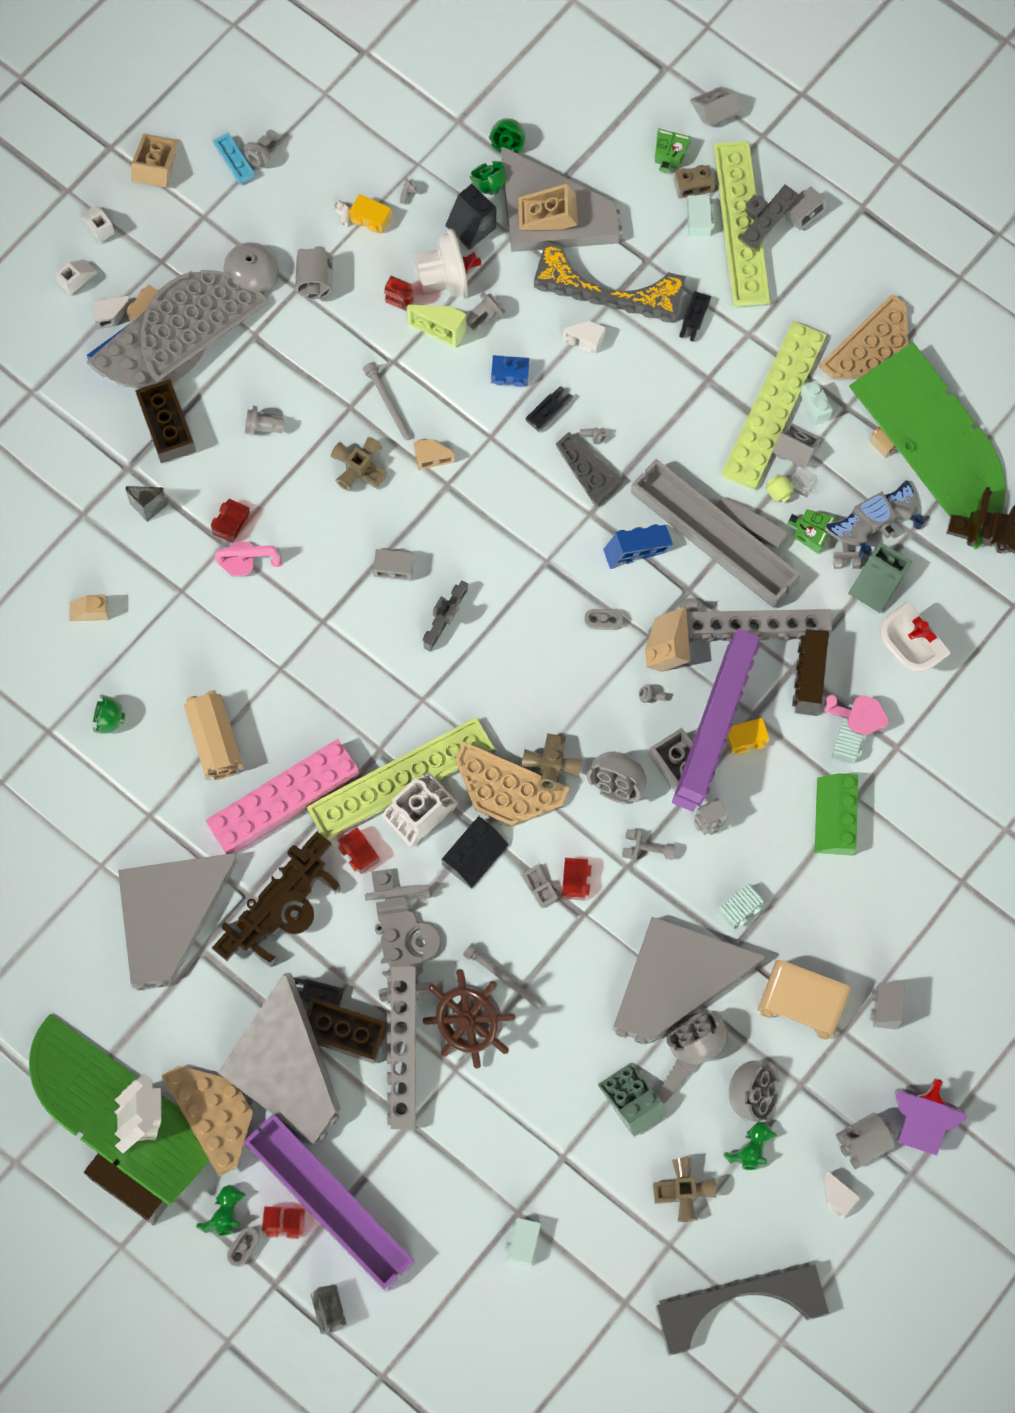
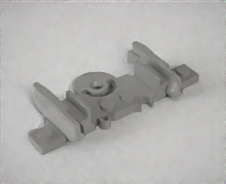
[365,869,443,1025]

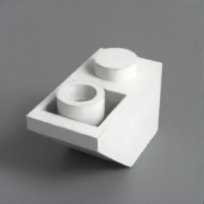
[80,206,115,243]
[55,259,98,295]
[92,295,130,329]
[562,321,605,354]
[823,1171,860,1219]

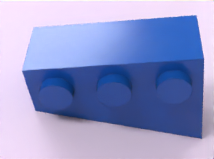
[603,524,673,569]

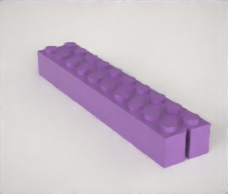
[671,628,760,812]
[244,1114,414,1292]

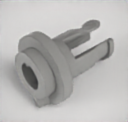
[244,130,281,168]
[466,292,506,331]
[245,405,284,436]

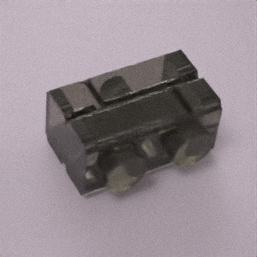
[310,1284,347,1334]

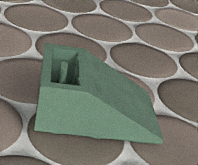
[848,542,913,613]
[598,1063,667,1137]

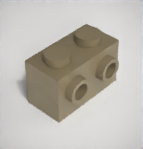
[674,165,715,199]

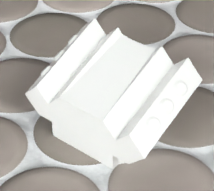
[382,772,458,847]
[114,1073,161,1153]

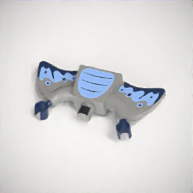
[825,480,924,559]

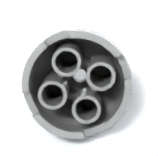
[223,242,279,294]
[587,751,646,804]
[666,1010,728,1065]
[729,1060,780,1123]

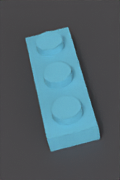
[213,132,255,185]

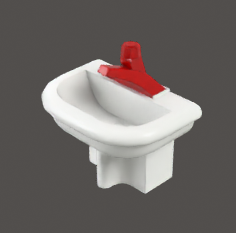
[414,229,482,299]
[880,602,951,672]

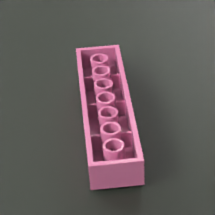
[205,739,360,854]

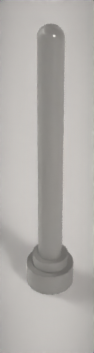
[363,362,410,440]
[463,943,543,1009]

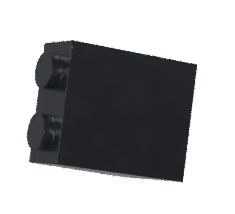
[445,184,496,250]

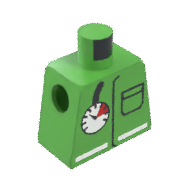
[654,128,691,173]
[787,509,836,554]

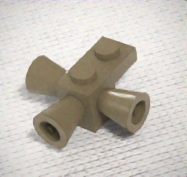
[331,437,387,491]
[522,733,582,791]
[653,1158,716,1222]

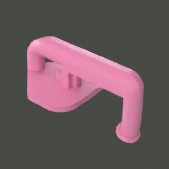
[214,542,282,576]
[823,695,889,735]

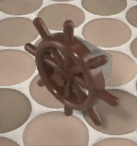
[422,969,516,1069]

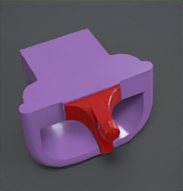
[894,1078,967,1156]

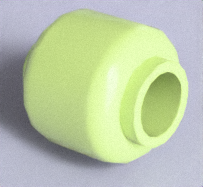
[766,474,794,502]

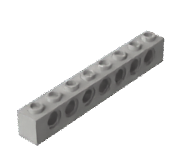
[687,609,832,642]
[387,966,416,1129]

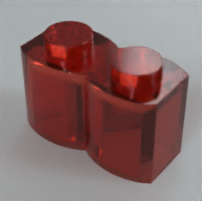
[384,275,414,311]
[210,498,250,543]
[337,827,380,874]
[561,858,592,901]
[262,1206,306,1239]

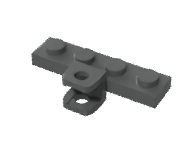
[740,184,799,251]
[422,580,468,652]

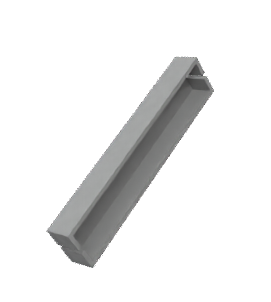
[631,459,800,608]

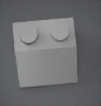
[690,86,741,126]
[772,423,822,468]
[870,982,905,1030]

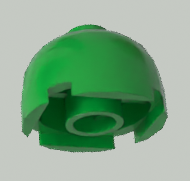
[489,118,525,153]
[470,161,507,195]
[93,695,125,734]

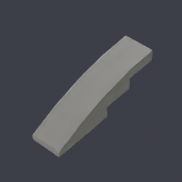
[715,497,788,548]

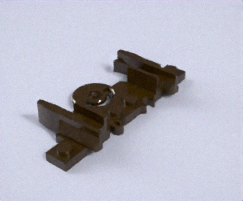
[946,487,1015,554]
[212,831,341,967]

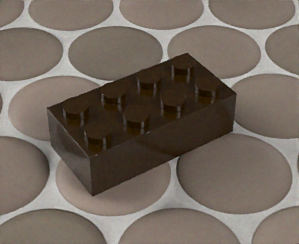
[135,379,196,463]
[792,629,829,716]
[306,997,388,1064]
[83,1153,168,1226]

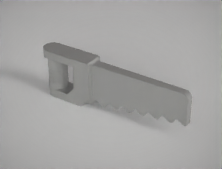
[656,1059,699,1104]

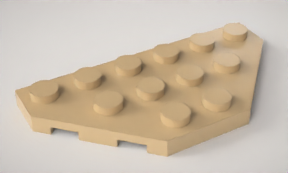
[819,294,908,379]
[455,741,569,826]
[161,1066,253,1177]

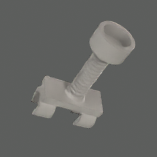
[833,519,861,569]
[622,829,675,860]

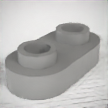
[584,609,623,630]
[227,1228,260,1267]

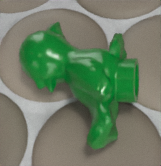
[723,1122,777,1170]
[196,1185,247,1236]

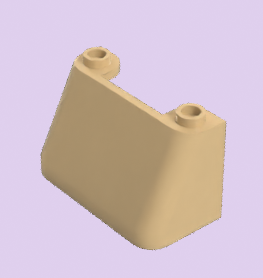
[757,960,851,1040]

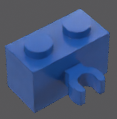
[491,355,530,387]

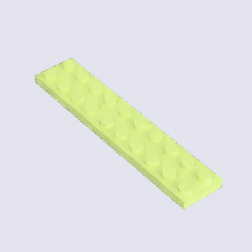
[713,141,770,307]
[721,321,827,490]
[306,717,495,840]

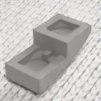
[520,864,558,908]

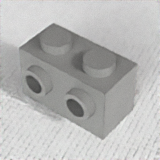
[785,186,826,230]
[373,548,414,581]
[694,798,728,835]

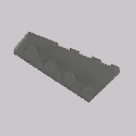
[556,432,622,507]

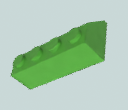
[814,773,858,856]

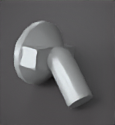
[400,178,418,204]
[580,427,607,444]
[680,598,702,612]
[639,684,667,703]

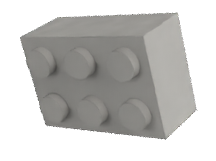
[649,728,714,791]

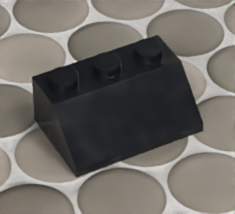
[441,816,509,889]

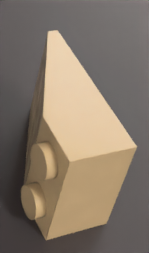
[131,133,178,187]
[518,184,578,230]
[645,607,690,672]

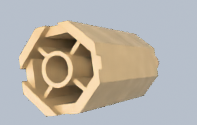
[184,690,244,780]

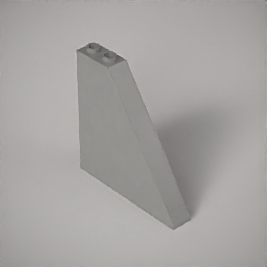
[501,147,622,252]
[118,853,237,990]
[612,917,764,1045]
[218,973,341,1144]

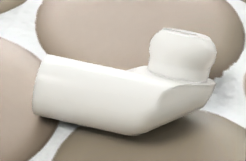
[333,200,350,227]

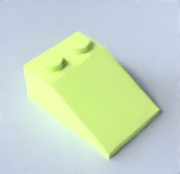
[407,305,466,348]

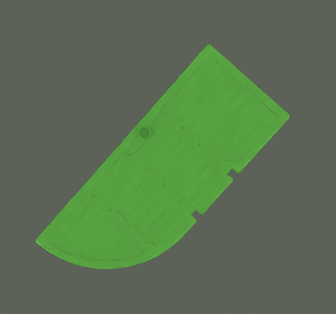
[849,342,1006,550]
[29,1014,210,1206]

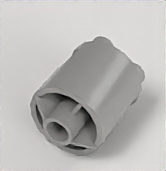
[295,246,333,300]
[836,1112,895,1170]

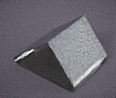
[125,486,167,522]

